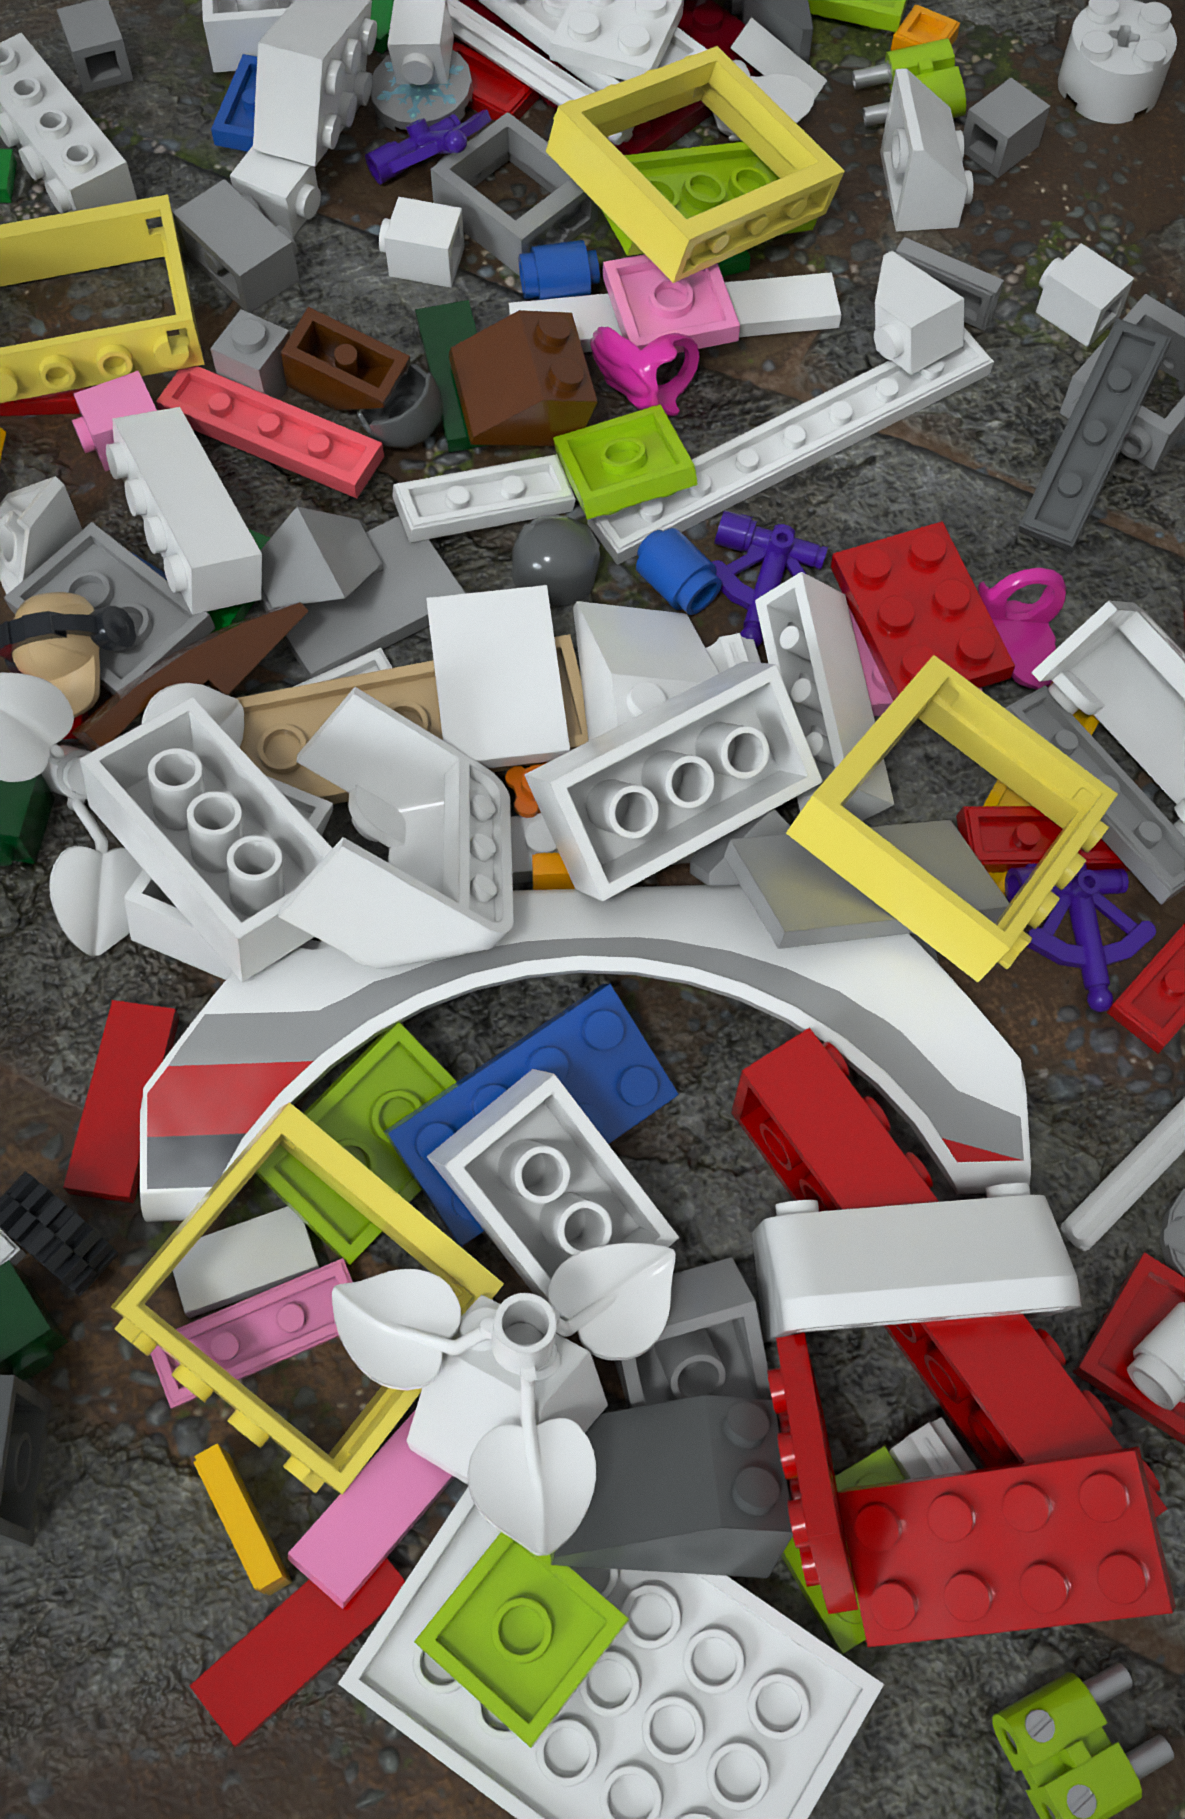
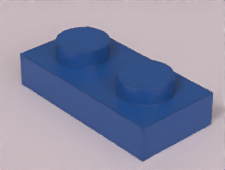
[211,54,257,152]

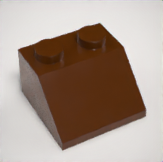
[448,310,597,446]

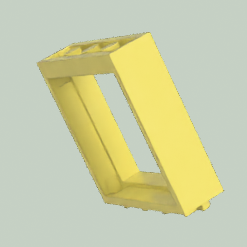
[546,46,845,283]
[0,194,205,403]
[786,655,1118,982]
[111,1102,504,1495]

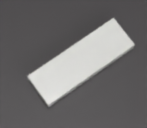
[392,454,576,543]

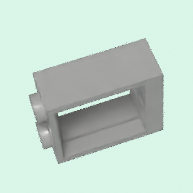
[430,112,598,276]
[1059,294,1185,470]

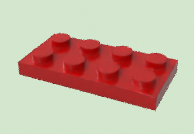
[837,1446,1176,1647]

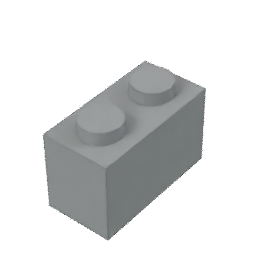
[172,179,299,313]

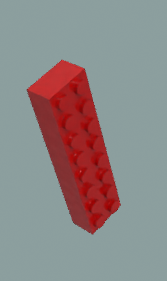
[731,1027,1168,1518]

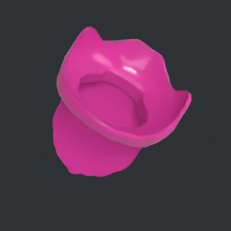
[590,326,700,416]
[978,567,1067,690]

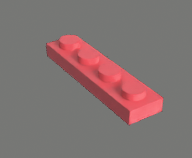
[156,366,384,499]

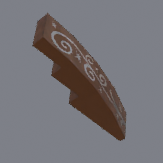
[72,602,309,750]

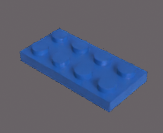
[383,984,679,1247]

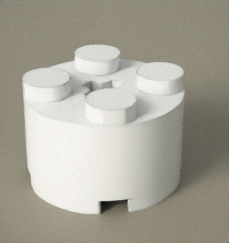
[1058,0,1177,124]

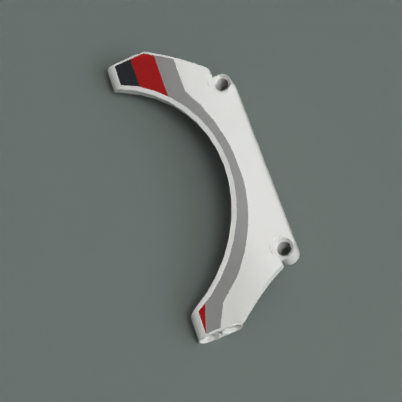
[140,885,1031,1222]

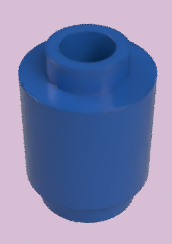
[518,240,600,300]
[636,528,722,615]

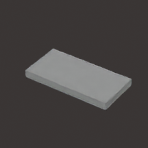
[724,820,1009,949]

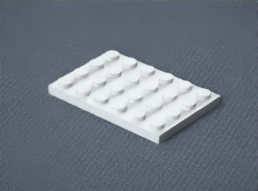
[338,1487,884,1819]

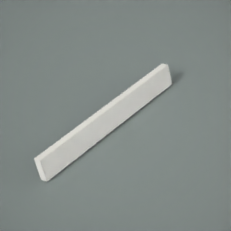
[587,328,994,565]

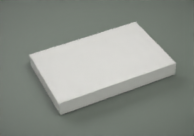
[426,585,570,768]

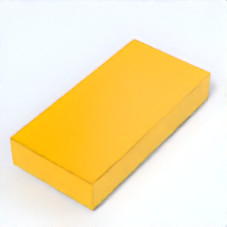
[193,1443,292,1596]

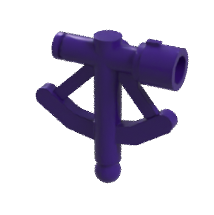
[365,109,492,185]
[712,510,828,648]
[1005,862,1156,1012]

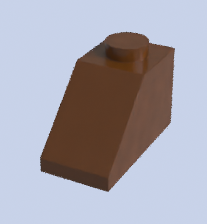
[281,307,410,410]

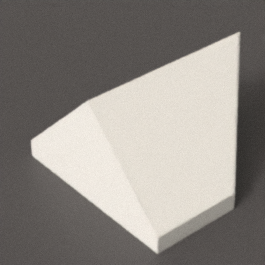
[0,476,82,595]

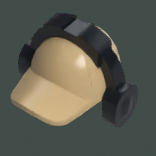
[0,592,136,718]

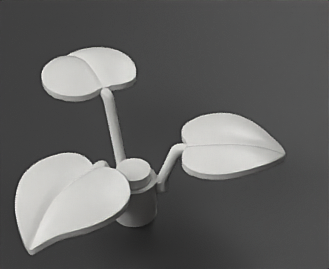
[0,672,244,956]
[332,1243,675,1556]

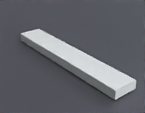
[509,272,841,352]

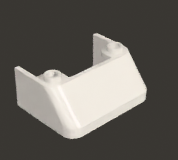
[1031,600,1185,837]
[278,687,514,969]
[752,1183,1082,1343]

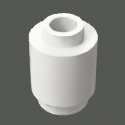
[1127,1302,1185,1410]

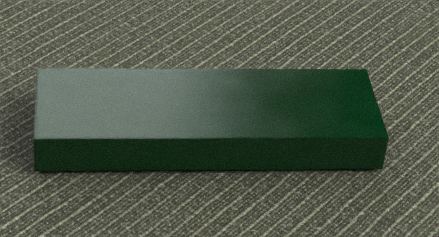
[415,300,488,453]

